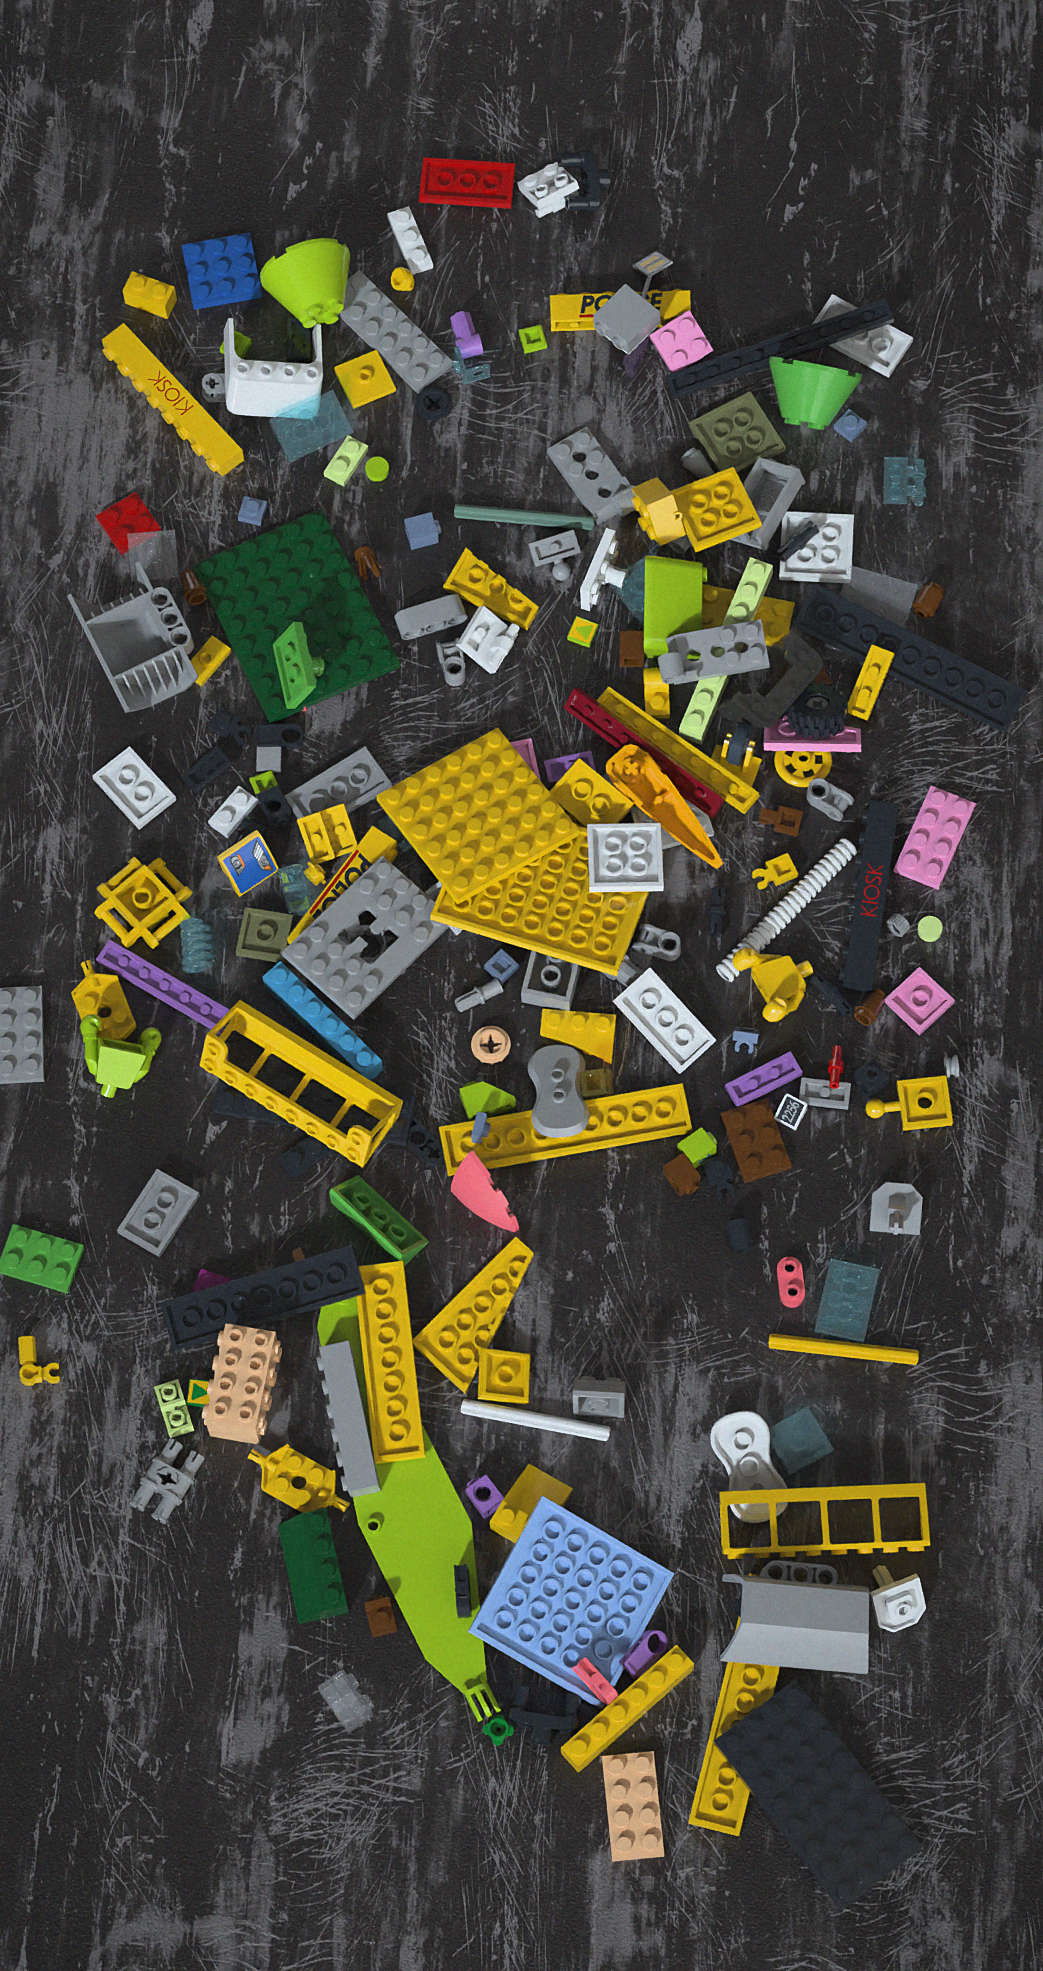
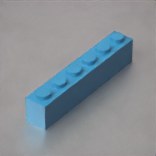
[262,961,383,1081]

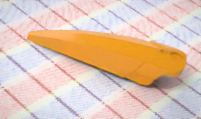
[606,744,723,869]

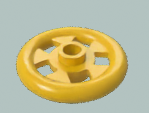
[774,751,832,787]

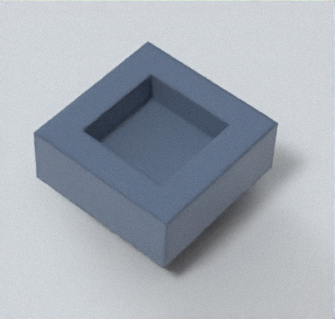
[834,409,867,443]
[238,496,268,526]
[484,949,519,984]
[471,1112,491,1144]

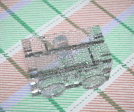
[318,1670,374,1733]

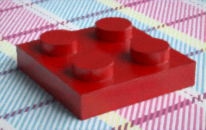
[96,492,161,555]

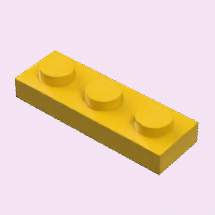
[847,645,895,721]

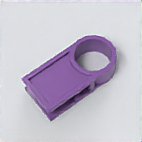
[619,1629,668,1679]

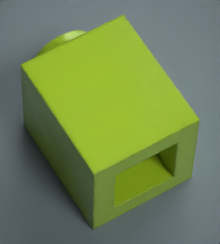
[677,1127,717,1168]

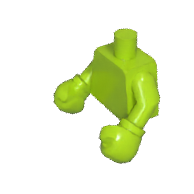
[80,1014,161,1098]

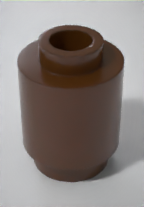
[912,582,944,619]

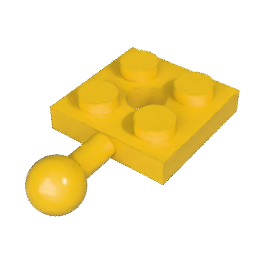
[865,1076,953,1131]

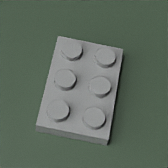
[117,1169,200,1257]

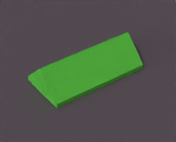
[329,1175,429,1266]

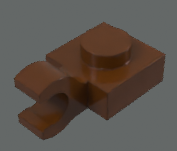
[758,806,803,837]

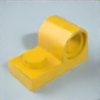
[643,668,670,719]

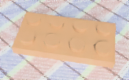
[602,1751,664,1862]

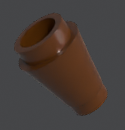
[180,569,207,605]
[854,989,886,1026]

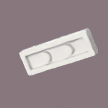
[387,206,433,275]

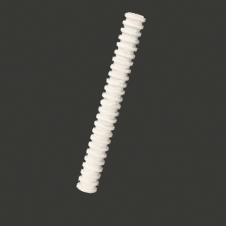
[716,838,857,982]

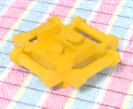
[94,857,192,949]

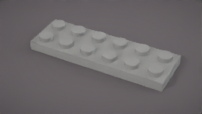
[338,270,453,394]

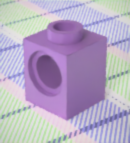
[465,1475,504,1519]

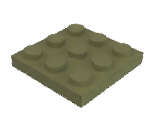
[689,391,786,475]

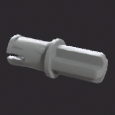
[454,978,503,1012]

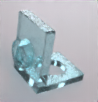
[452,346,490,385]

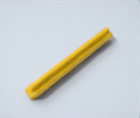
[768,1334,919,1365]

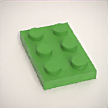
[0,1224,84,1294]

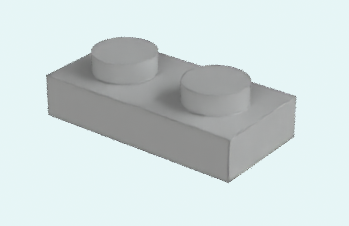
[799,1078,851,1110]

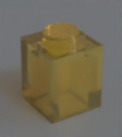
[580,1068,614,1097]

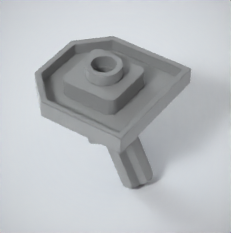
[869,1182,923,1235]

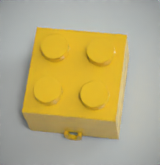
[631,477,686,546]

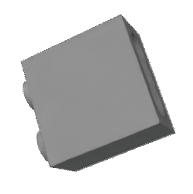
[594,284,660,355]

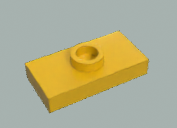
[190,636,231,687]

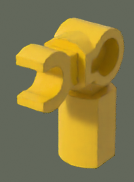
[18,1336,60,1386]

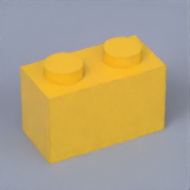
[123,271,177,319]

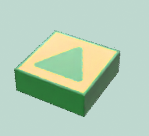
[186,1379,210,1407]

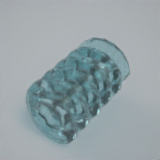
[180,918,213,973]

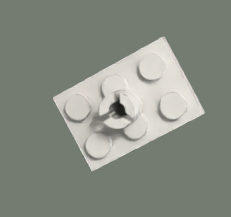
[580,528,628,612]

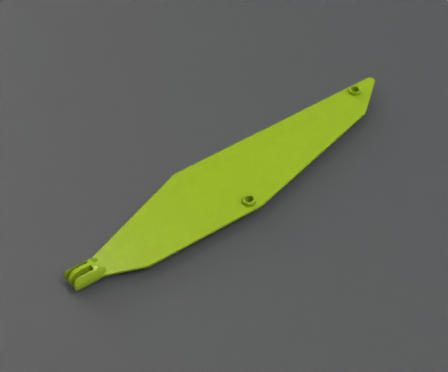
[317,1297,501,1722]

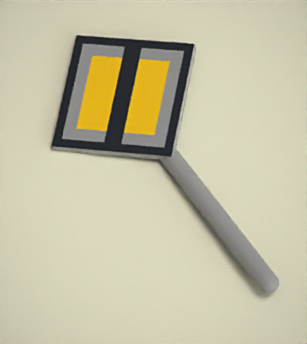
[632,251,673,299]

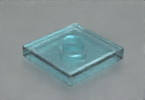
[769,1406,834,1476]

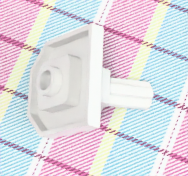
[869,1565,926,1632]

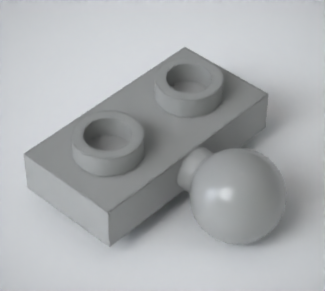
[528,530,581,581]

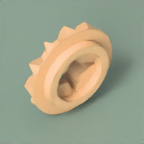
[471,1026,511,1065]

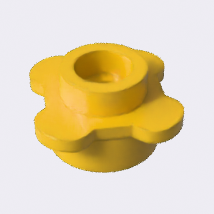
[304,861,326,886]

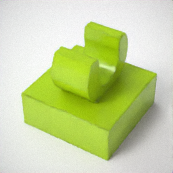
[220,330,252,359]

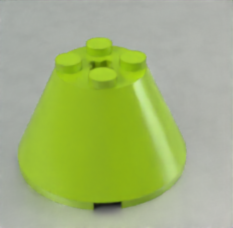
[260,238,350,328]

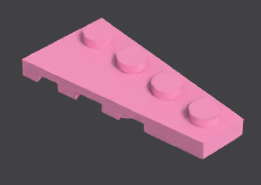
[764,712,861,752]

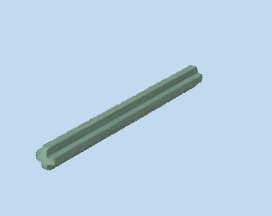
[454,504,595,530]

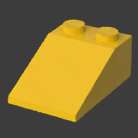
[490,1464,573,1543]

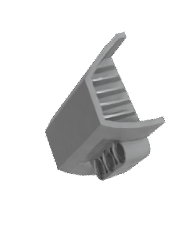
[67,561,198,713]
[720,1560,869,1674]

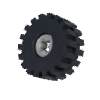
[787,682,848,739]

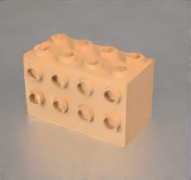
[202,1324,282,1445]

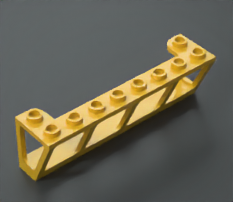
[200,1000,403,1167]
[719,1483,930,1559]

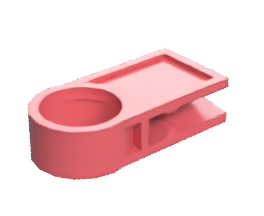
[571,1657,618,1705]

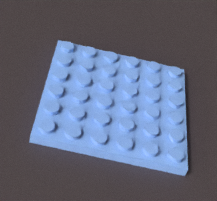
[468,1496,674,1709]

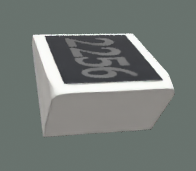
[774,1093,808,1130]

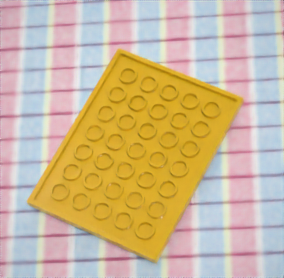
[430,825,664,976]

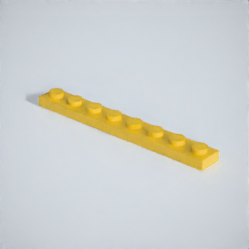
[597,687,760,814]

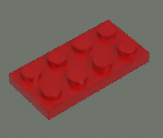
[419,157,515,209]

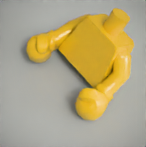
[732,947,813,1022]

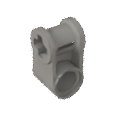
[202,373,226,403]
[436,638,466,686]
[806,778,854,821]
[632,924,681,961]

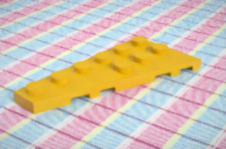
[413,1237,534,1394]

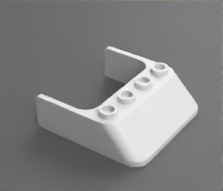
[224,318,323,419]

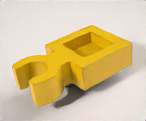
[752,853,798,889]

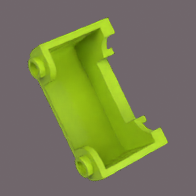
[644,556,707,659]

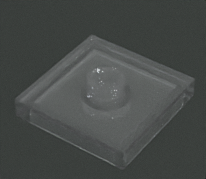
[127,530,179,582]

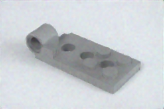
[547,427,635,525]
[658,619,770,685]

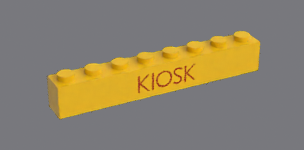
[102,323,244,477]

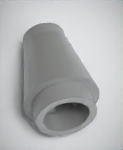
[680,447,714,479]

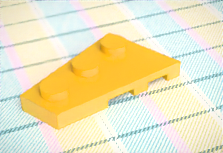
[540,1009,616,1064]

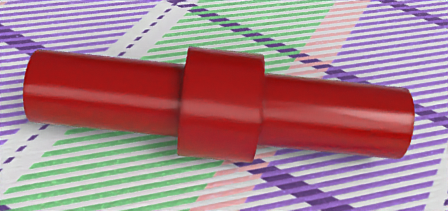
[828,1045,844,1089]

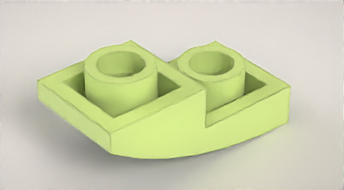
[154,1379,194,1438]

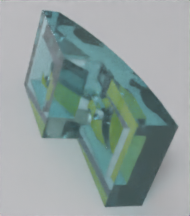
[277,863,312,917]

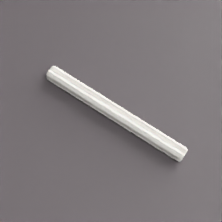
[461,1399,610,1441]

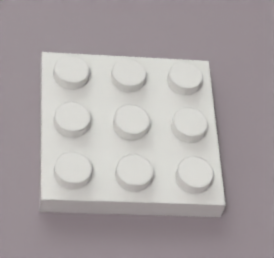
[779,511,854,583]
[587,823,664,892]

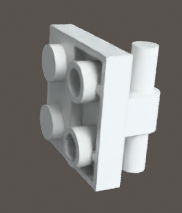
[517,162,579,218]
[456,606,520,674]

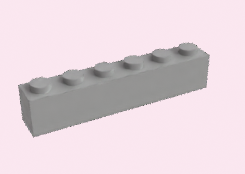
[316,1341,381,1498]

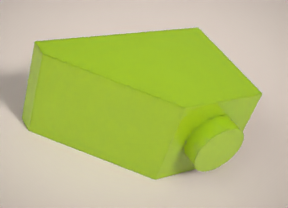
[459,1081,516,1121]

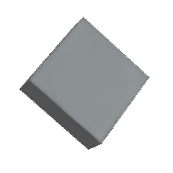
[256,747,281,772]

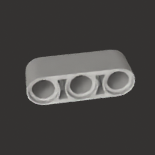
[394,594,467,640]

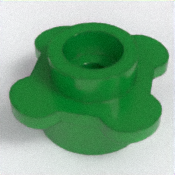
[483,1714,514,1746]

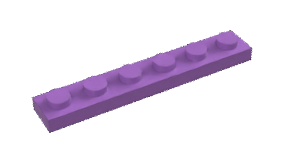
[96,940,229,1034]

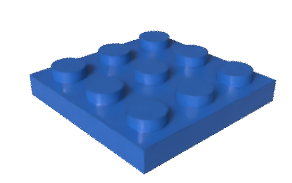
[182,233,262,310]

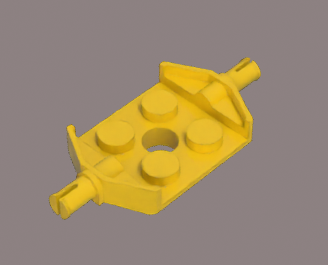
[71,960,137,1041]
[248,1444,350,1513]

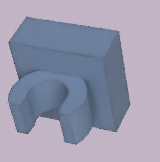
[733,1026,760,1054]

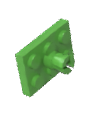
[273,622,324,709]

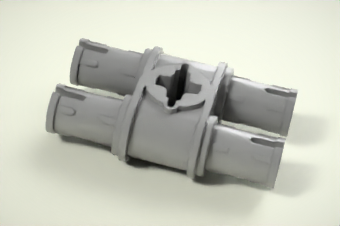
[130,1438,205,1524]

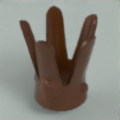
[354,545,384,581]

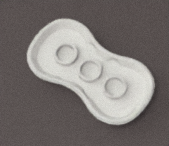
[710,1411,787,1523]

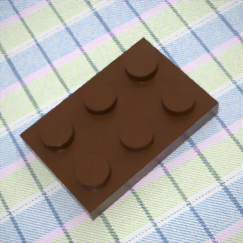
[720,1099,792,1183]

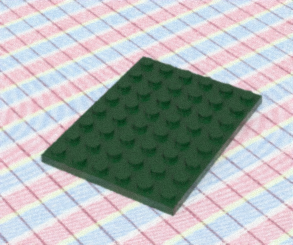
[192,509,401,724]

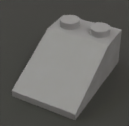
[573,1376,626,1418]

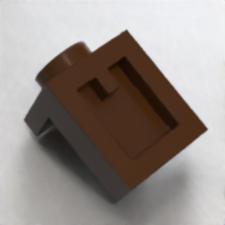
[364,1595,397,1638]

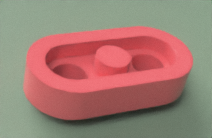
[777,1257,805,1308]

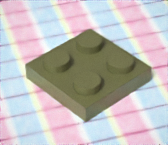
[236,907,294,963]

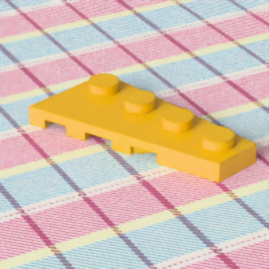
[443,548,539,630]

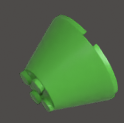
[769,357,862,430]

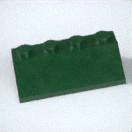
[278,1508,349,1624]

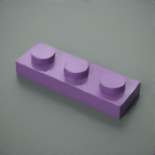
[725,1051,802,1108]

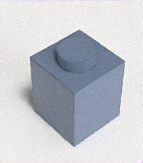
[404,512,441,550]

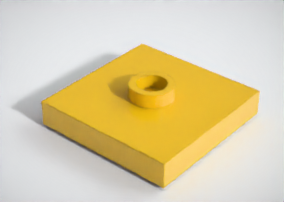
[334,350,396,409]
[478,1348,530,1405]

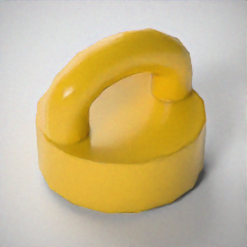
[391,267,414,291]

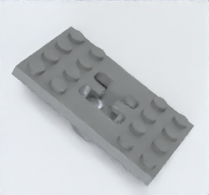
[282,856,450,1020]

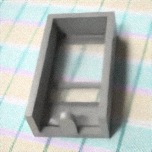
[730,457,805,550]

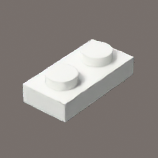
[208,786,258,838]

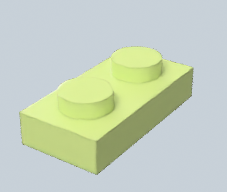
[324,435,369,486]

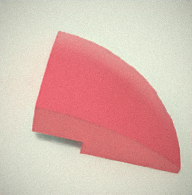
[451,1150,519,1233]

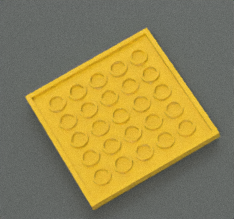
[377,728,580,905]

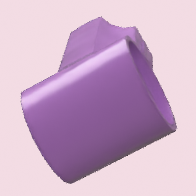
[450,311,483,359]

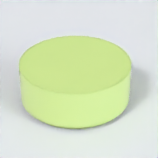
[918,916,942,942]

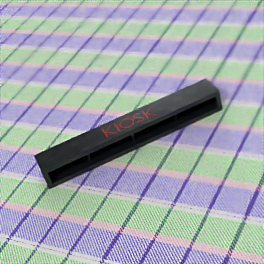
[839,800,899,993]

